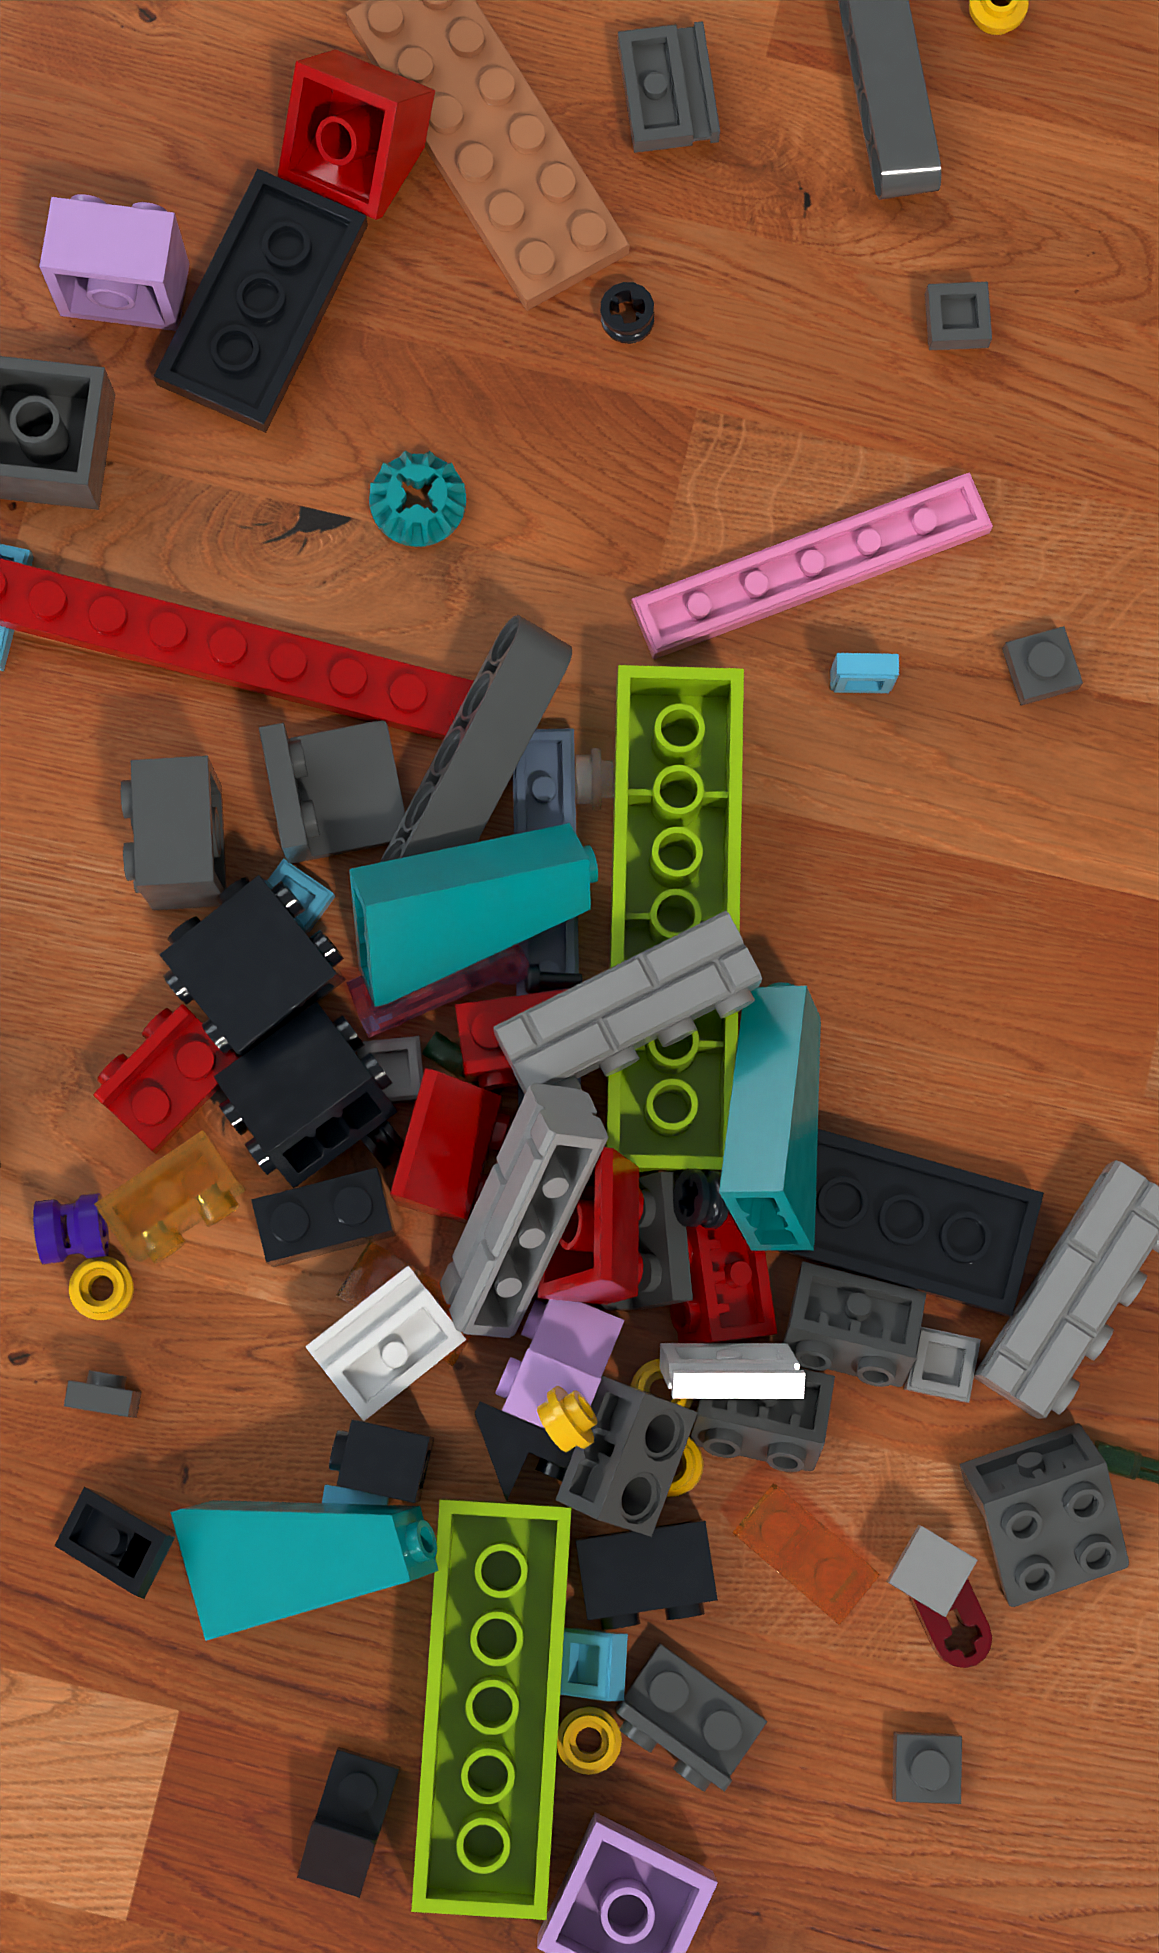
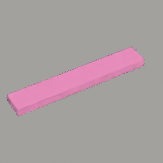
[631,472,993,660]

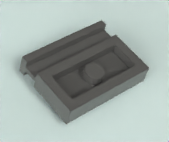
[617,21,720,153]

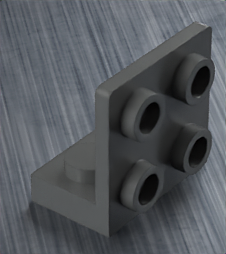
[259,720,405,864]
[959,1423,1129,1607]

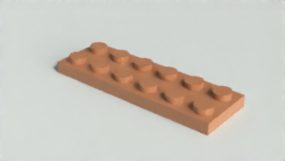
[346,0,630,311]

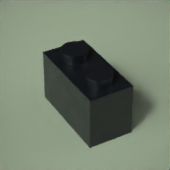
[251,1167,396,1267]
[329,1419,434,1503]
[575,1519,718,1630]

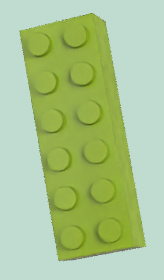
[411,1498,571,1920]

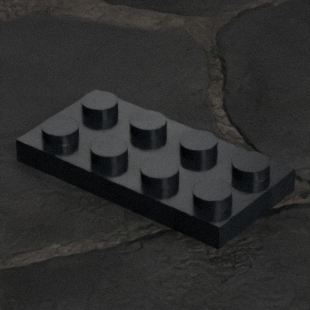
[154,168,368,433]
[778,1129,1044,1317]

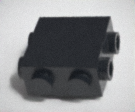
[159,875,346,1056]
[214,1002,398,1188]

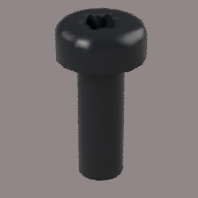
[524,964,582,994]

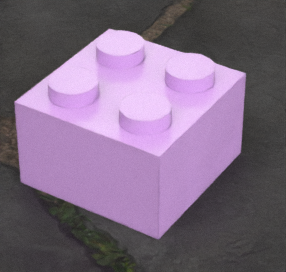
[39,194,190,331]
[537,1812,718,1953]

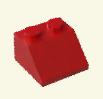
[277,49,435,220]
[390,1068,511,1224]
[538,1147,644,1305]

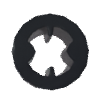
[600,282,654,344]
[360,1120,404,1169]
[673,1169,729,1229]

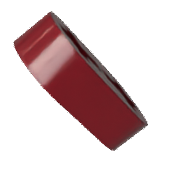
[908,1578,992,1668]

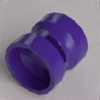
[33,1193,109,1265]

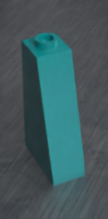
[349,823,598,1007]
[719,982,821,1251]
[170,1500,439,1641]

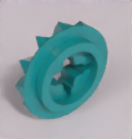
[369,451,466,547]

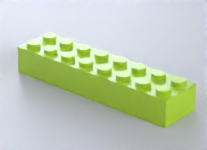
[605,665,744,1175]

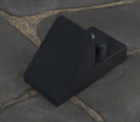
[475,1401,575,1500]
[54,1487,176,1599]
[297,1747,401,1898]

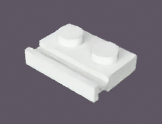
[305,1266,466,1421]
[659,1343,805,1399]

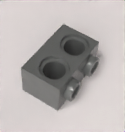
[556,1376,698,1537]

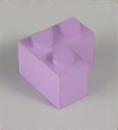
[495,1299,624,1429]

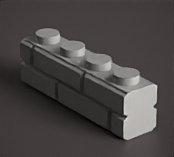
[494,910,762,1094]
[440,1083,608,1338]
[974,1160,1159,1419]

